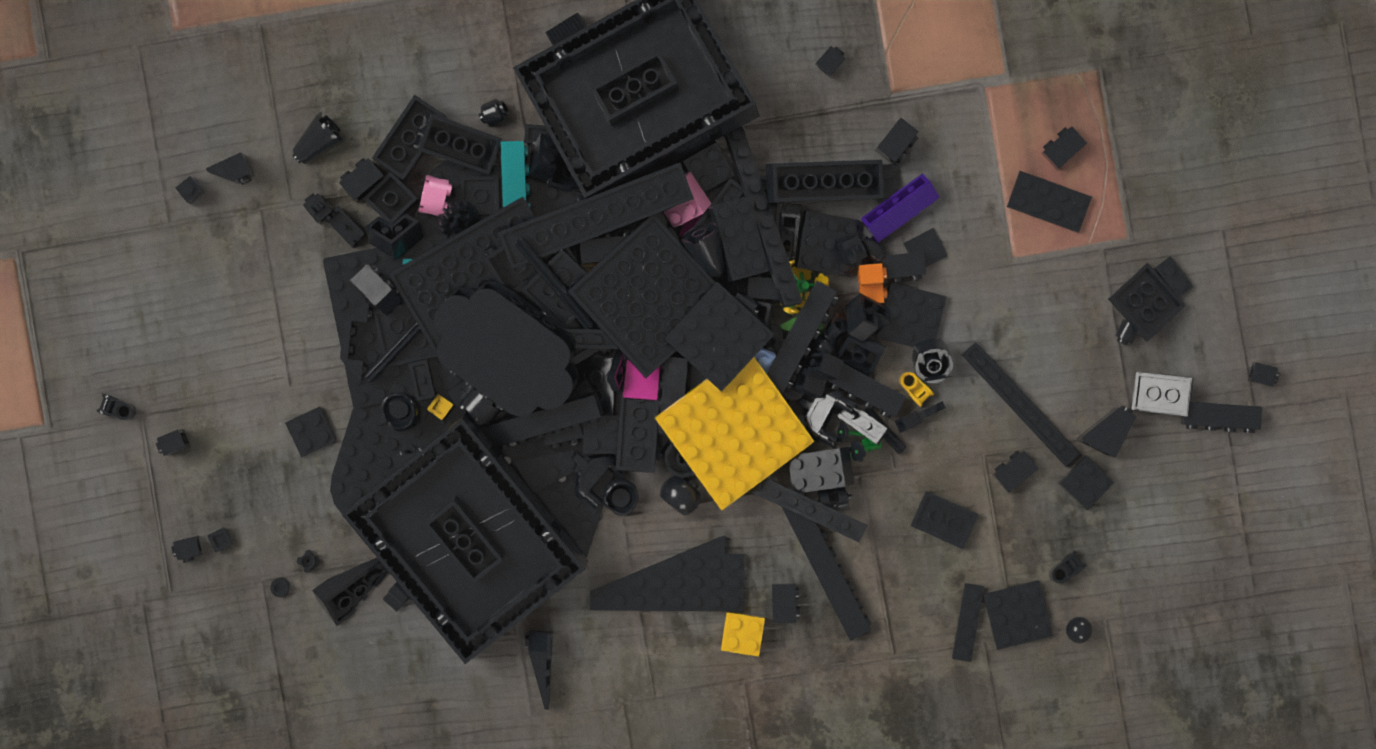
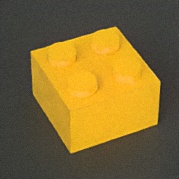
[721,612,765,657]

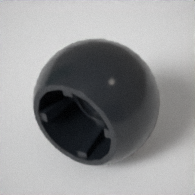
[660,475,701,516]

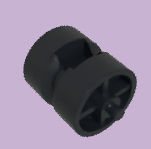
[818,487,853,511]

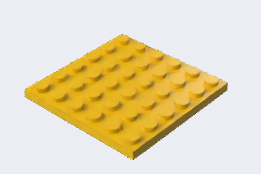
[655,357,814,510]

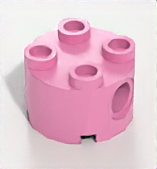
[418,175,452,217]

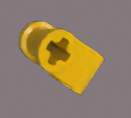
[899,372,934,407]

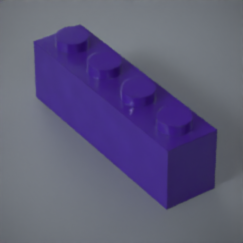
[860,173,940,242]

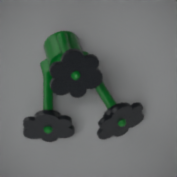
[837,421,882,462]

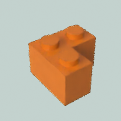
[857,263,887,303]

